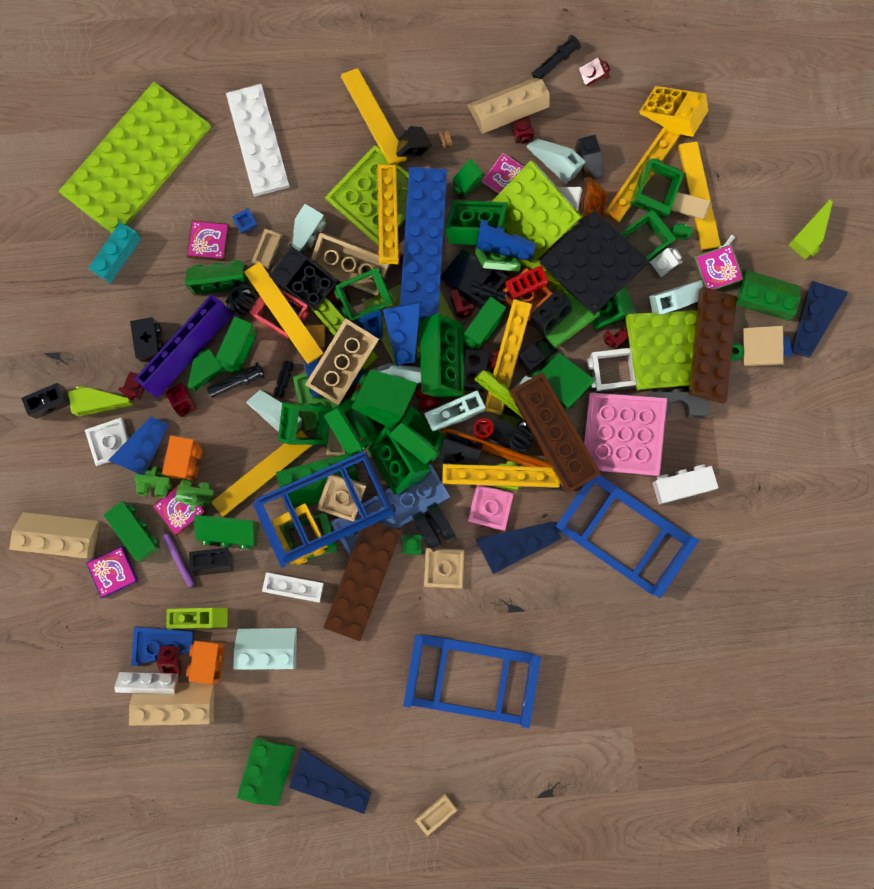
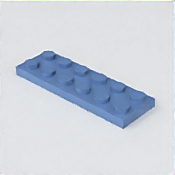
[331,464,450,555]

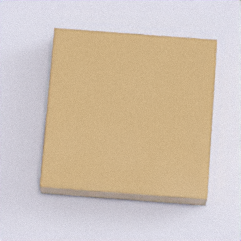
[744,326,784,366]
[317,474,367,522]
[424,548,464,589]

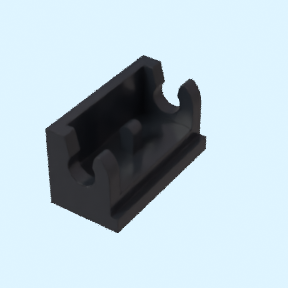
[189,547,233,576]

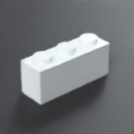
[653,464,718,505]

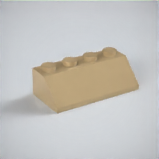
[468,78,549,134]
[311,233,392,296]
[305,319,379,405]
[9,512,100,559]
[129,682,214,726]

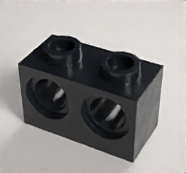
[530,290,572,337]
[464,349,489,392]

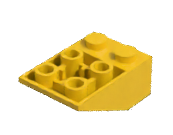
[639,86,709,137]

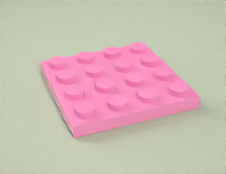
[584,393,668,476]

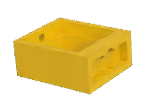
[271,503,328,566]

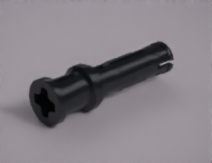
[531,35,581,79]
[207,362,265,398]

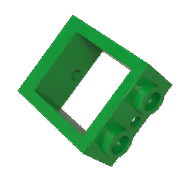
[629,158,684,218]
[620,210,676,261]
[334,267,394,321]
[463,296,506,351]
[215,316,258,374]
[323,397,379,455]
[278,402,332,445]
[389,405,445,465]
[282,513,338,560]

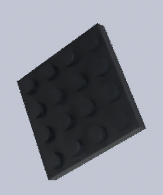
[540,210,649,316]

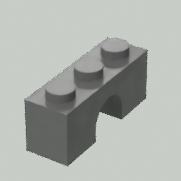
[647,389,709,418]

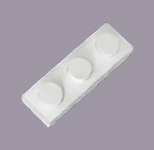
[262,572,324,603]
[114,672,179,694]

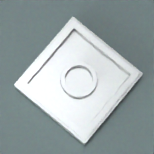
[85,418,129,466]

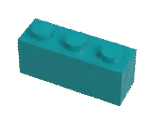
[88,222,141,284]

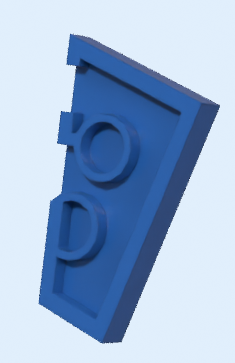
[477,219,536,261]
[383,302,421,365]
[108,416,169,475]
[131,626,195,666]

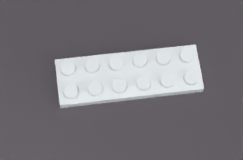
[226,84,290,197]

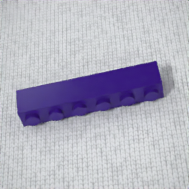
[134,294,234,399]

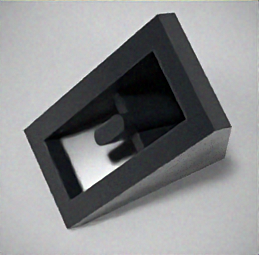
[490,406,522,448]

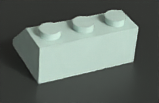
[234,628,297,670]

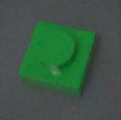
[670,223,693,240]
[402,535,422,554]

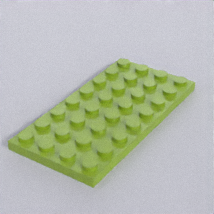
[58,82,211,234]

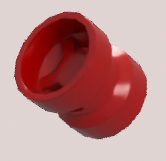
[416,388,438,410]
[474,418,493,440]

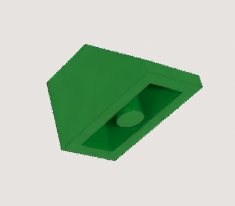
[452,158,483,199]
[188,349,225,392]

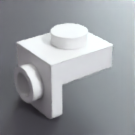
[650,248,683,277]

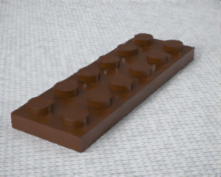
[689,287,737,404]
[508,372,601,494]
[323,522,402,641]

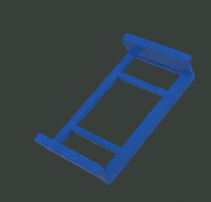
[252,451,396,568]
[556,472,699,599]
[403,634,541,729]

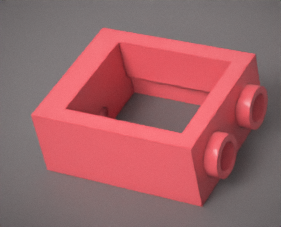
[249,286,310,341]

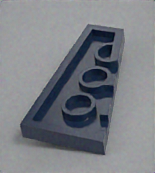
[791,281,848,358]
[475,521,562,574]
[289,748,371,814]

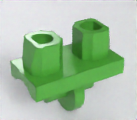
[134,466,173,498]
[175,480,213,511]

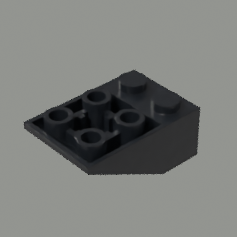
[269,243,338,310]
[441,249,508,310]

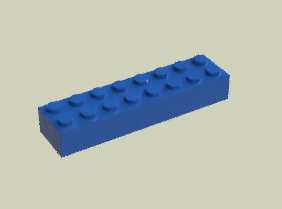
[400,167,447,321]

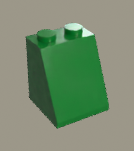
[532,353,595,412]
[350,369,417,429]

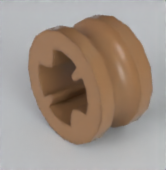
[438,130,452,149]

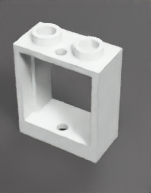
[587,348,636,393]

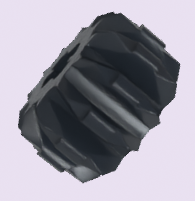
[225,282,258,316]
[509,420,534,454]

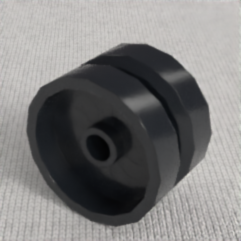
[412,502,457,552]

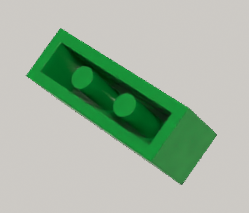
[103,501,160,562]

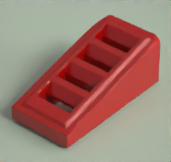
[505,265,549,300]

